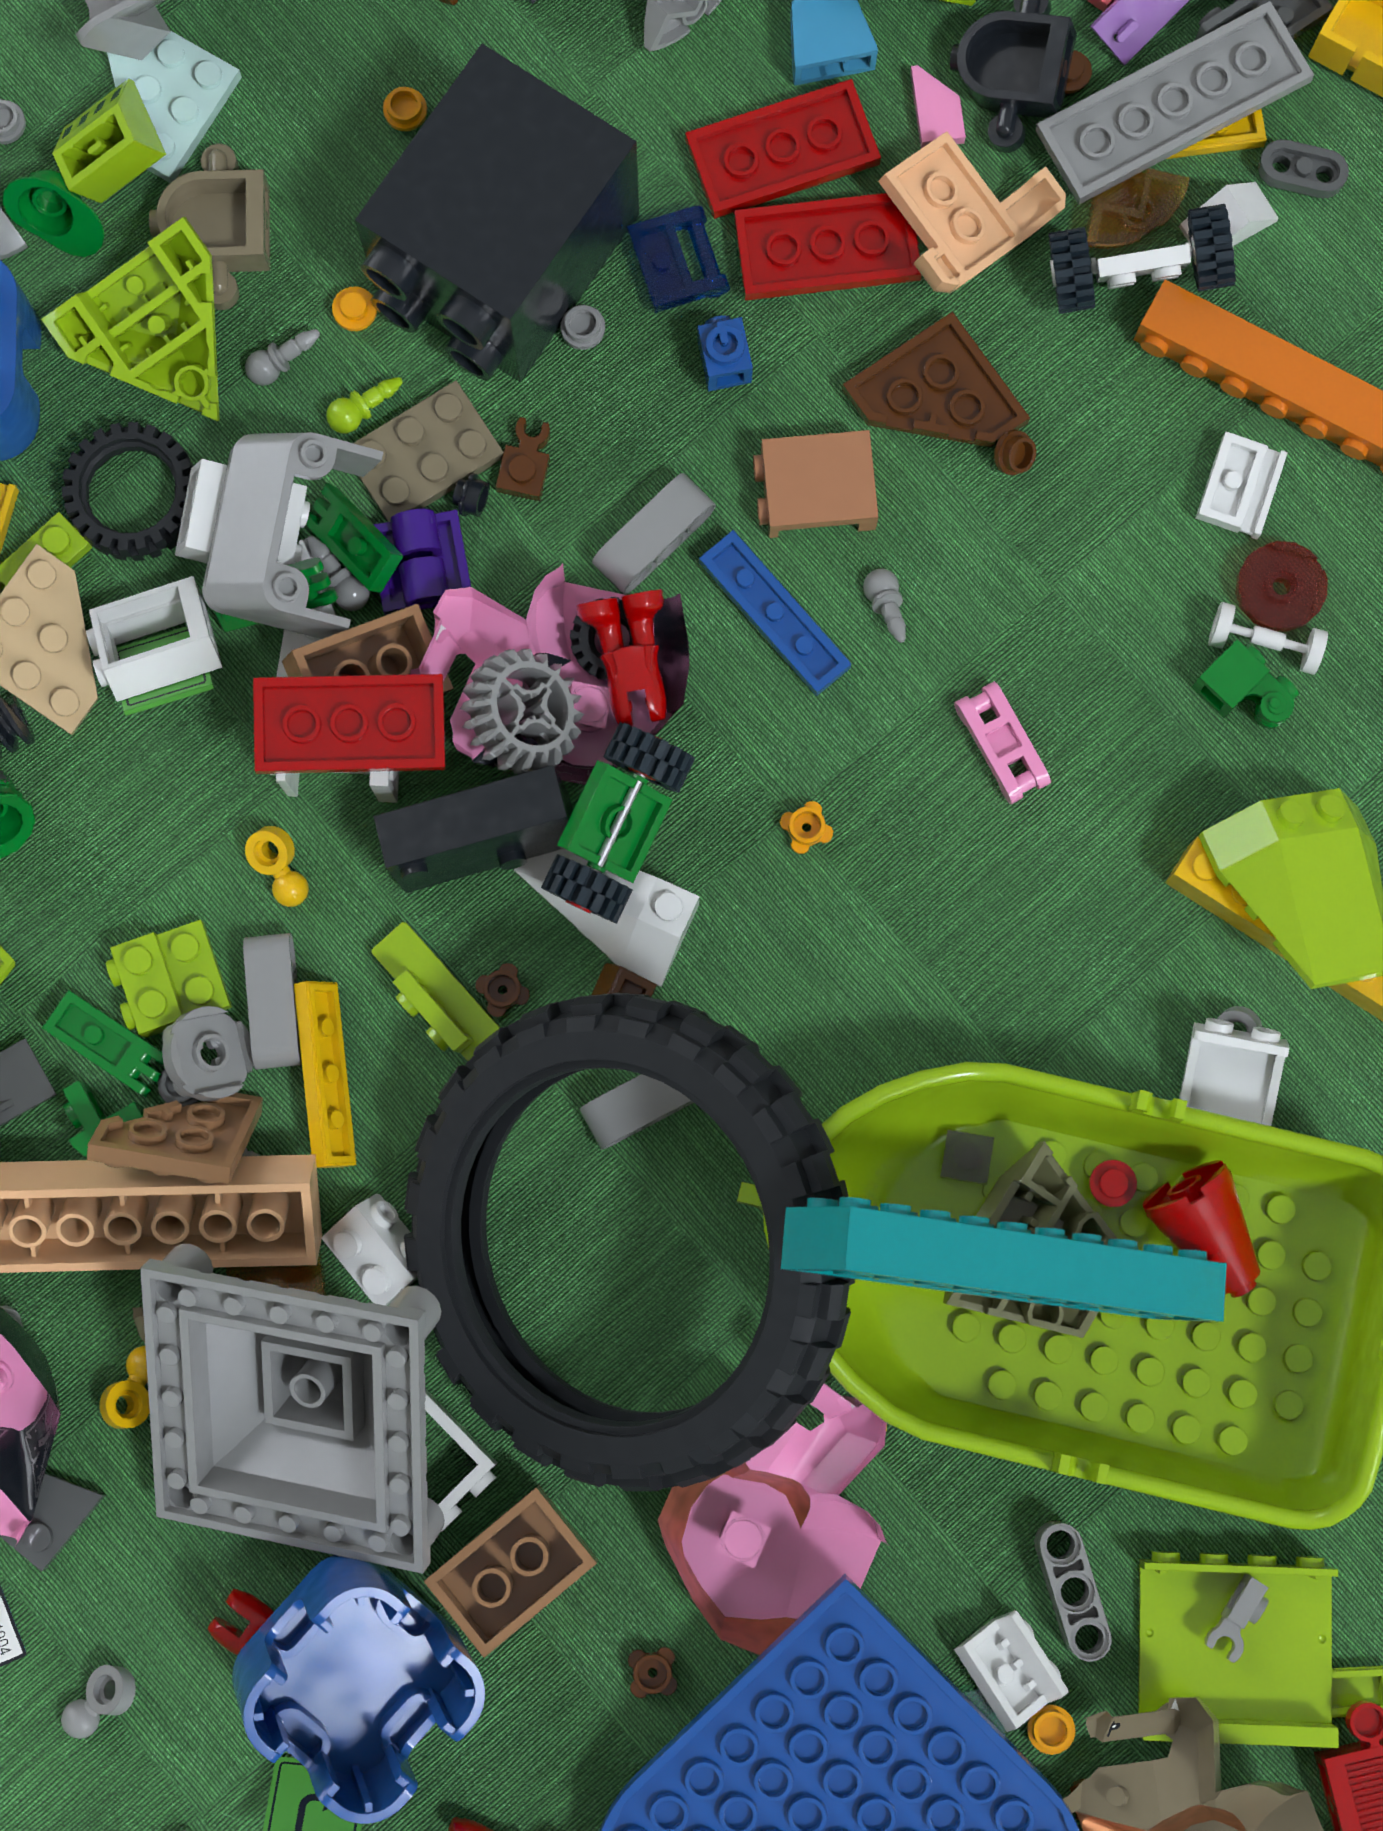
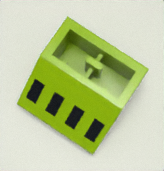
[52,78,166,203]

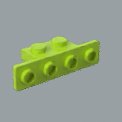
[372,922,500,1061]

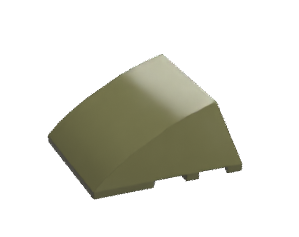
[943,1141,1117,1338]

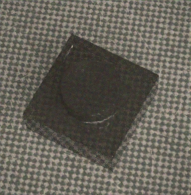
[940,1130,995,1185]

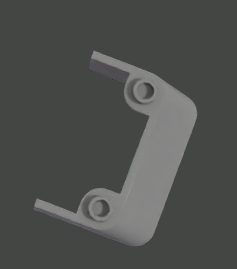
[202,432,383,639]

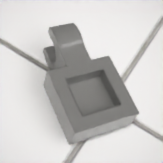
[1204,1574,1269,1663]

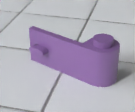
[1090,0,1189,65]

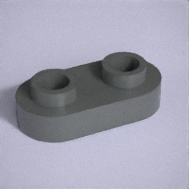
[1258,139,1349,198]

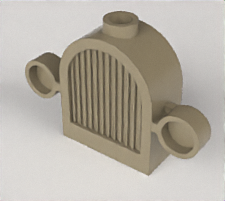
[149,144,270,310]

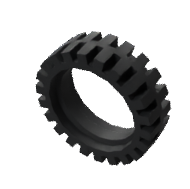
[62,422,194,561]

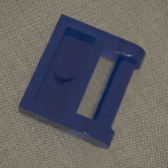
[627,206,731,313]

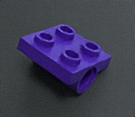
[374,509,472,615]

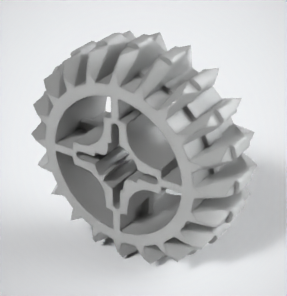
[460,649,584,774]

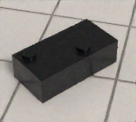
[374,765,573,893]

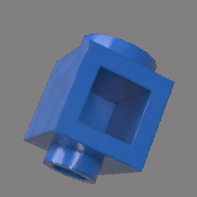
[697,315,753,392]

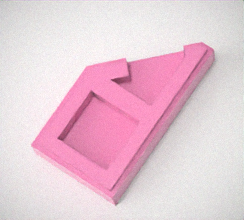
[910,65,966,149]

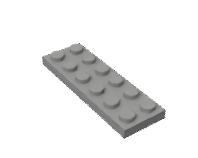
[1035,1,1314,205]

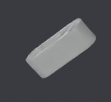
[592,473,716,595]
[243,933,302,1070]
[579,1074,694,1150]
[1034,1521,1112,1662]

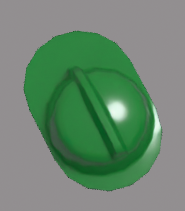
[3,170,105,257]

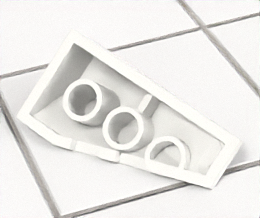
[514,849,699,987]

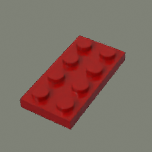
[685,79,881,219]
[734,193,922,301]
[253,674,445,774]

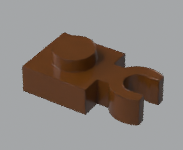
[496,417,550,501]

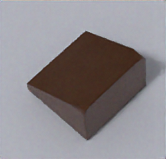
[591,963,657,997]

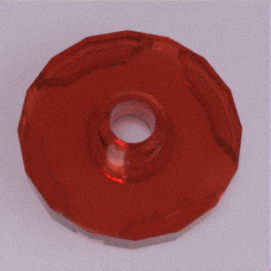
[1235,541,1328,632]

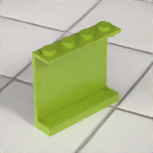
[1138,1551,1339,1748]

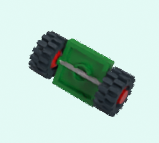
[541,722,695,924]

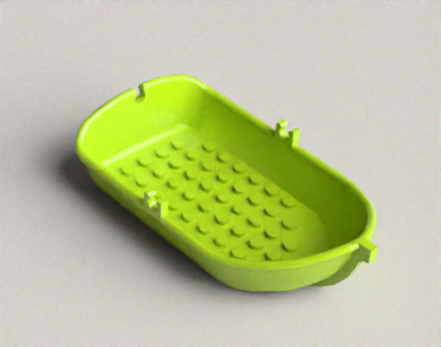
[737,1062,1383,1530]

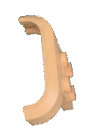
[878,131,1066,293]

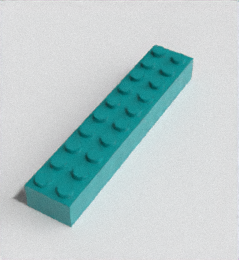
[781,1197,1227,1322]

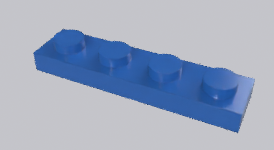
[699,530,851,697]

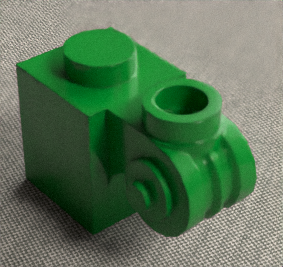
[1192,639,1299,729]

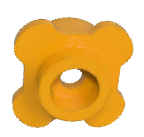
[780,801,833,854]

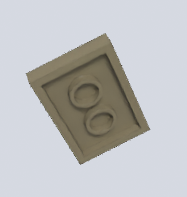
[354,380,504,522]

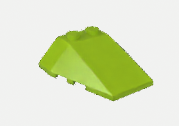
[1198,788,1383,989]

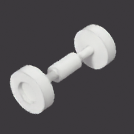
[1208,602,1328,675]

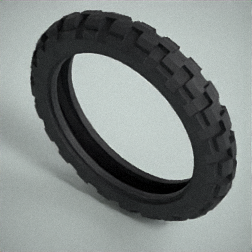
[404,993,855,1491]

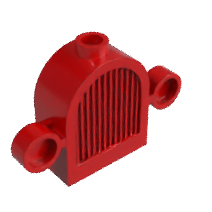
[1314,1700,1383,1831]

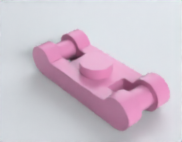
[954,681,1051,805]

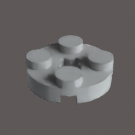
[162,1006,254,1101]

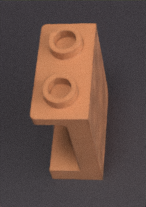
[753,430,879,538]

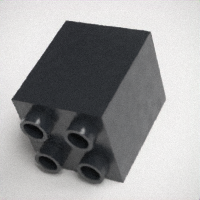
[355,43,639,383]

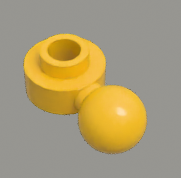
[245,826,309,907]
[99,1346,150,1429]

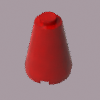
[1142,1160,1261,1298]

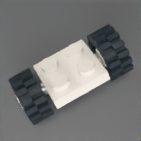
[1049,204,1236,314]

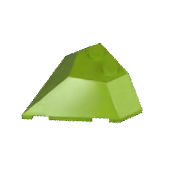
[41,217,220,421]

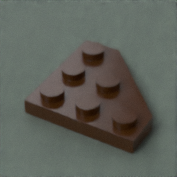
[842,311,1030,448]

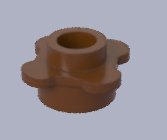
[476,963,530,1017]
[628,1647,677,1698]

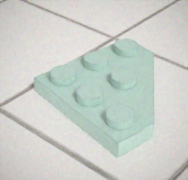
[107,31,242,183]

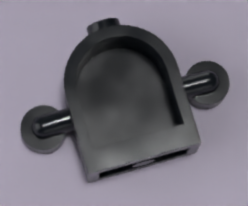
[950,0,1077,153]

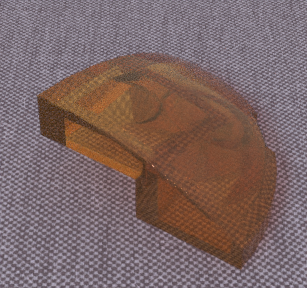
[1086,168,1190,249]

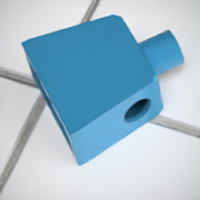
[790,0,878,86]

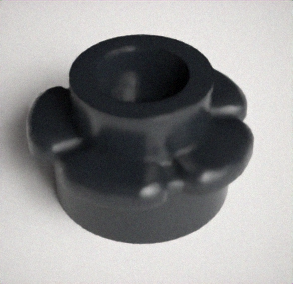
[453,473,490,517]

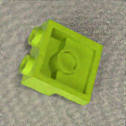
[106,919,232,1038]

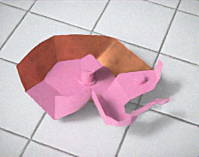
[658,1384,889,1655]

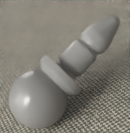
[245,329,320,386]
[307,536,370,611]
[863,569,906,643]

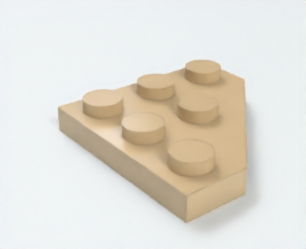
[0,544,98,735]

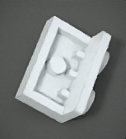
[321,1194,418,1306]
[954,1610,1068,1732]

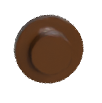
[1065,50,1092,94]
[994,430,1036,475]

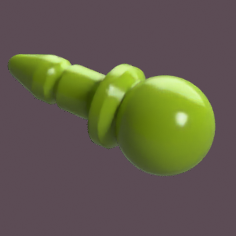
[326,377,403,434]

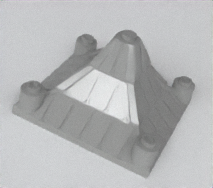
[140,1244,445,1574]

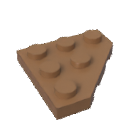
[87,1093,263,1184]

